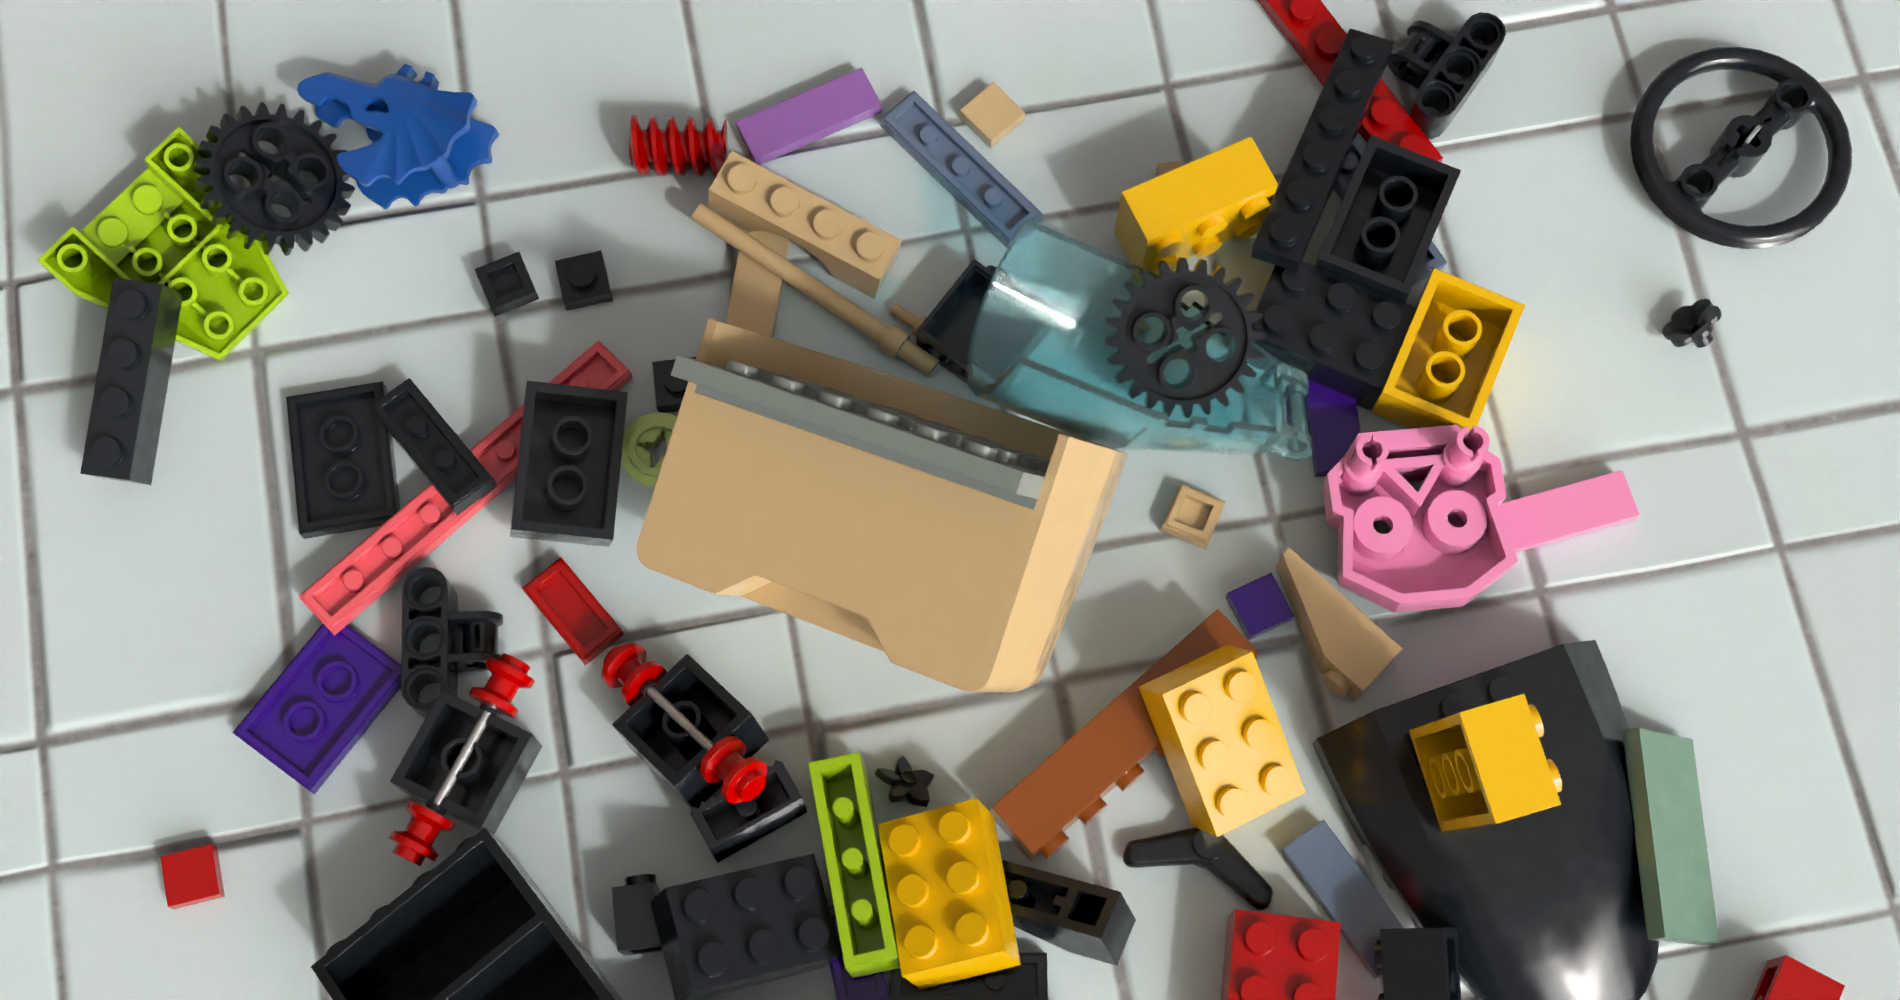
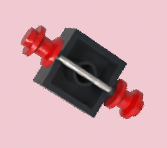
[601,642,769,808]
[388,653,542,867]

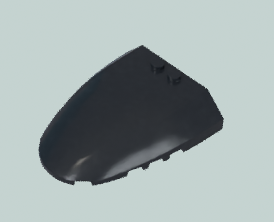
[1313,640,1659,1000]

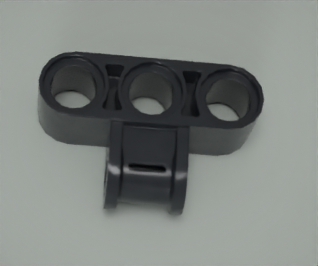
[1387,12,1506,139]
[401,567,503,718]

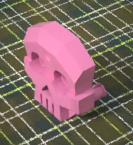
[1322,425,1518,613]

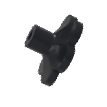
[1662,299,1722,348]

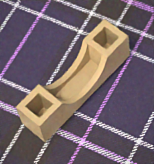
[707,151,902,299]

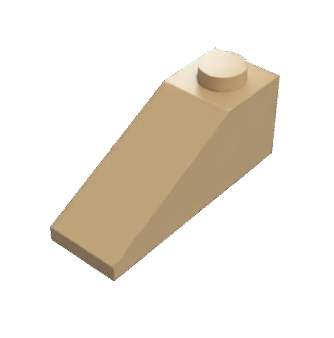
[1275,547,1403,702]

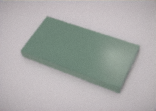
[1622,728,1719,945]

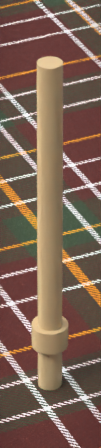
[691,203,939,376]

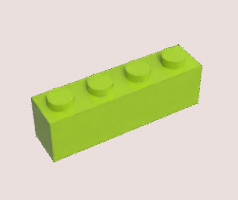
[808,752,900,978]

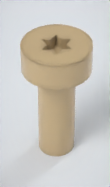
[890,304,927,336]

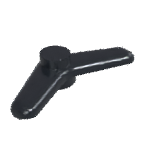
[1123,827,1273,910]

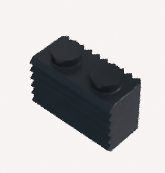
[690,760,807,863]

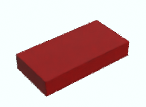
[522,557,624,666]

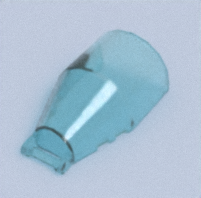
[967,219,1312,461]

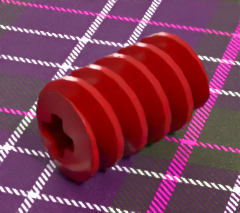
[629,115,728,176]

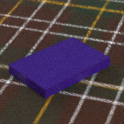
[232,623,401,794]

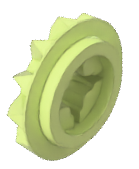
[621,412,677,488]

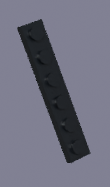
[1251,28,1394,272]

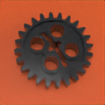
[192,102,355,256]
[1104,257,1266,418]

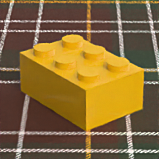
[1114,137,1278,279]
[1371,268,1525,433]
[1139,645,1306,837]
[878,798,1021,990]

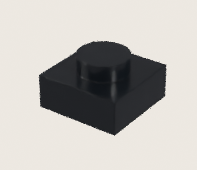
[555,250,613,311]
[474,251,539,317]
[652,357,696,413]

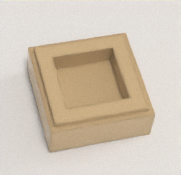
[959,82,1025,148]
[1161,483,1226,549]

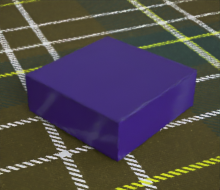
[1225,573,1294,641]

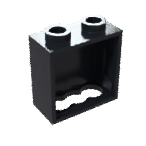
[916,259,1052,402]

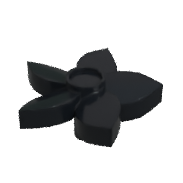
[875,755,935,807]

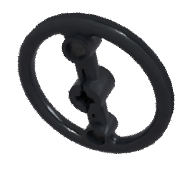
[1630,47,1852,249]

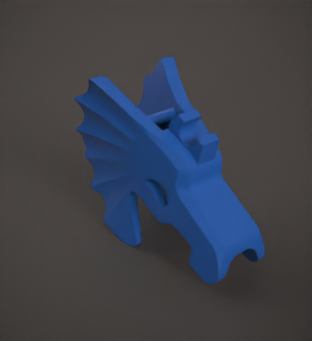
[297,64,499,209]

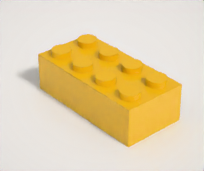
[1409,694,1562,832]

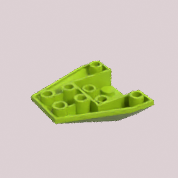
[37,127,289,361]

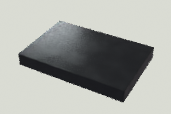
[286,381,400,539]

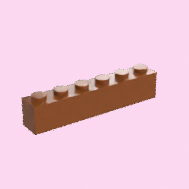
[991,609,1259,861]

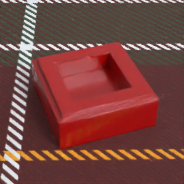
[160,844,225,909]

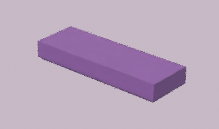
[736,68,882,165]

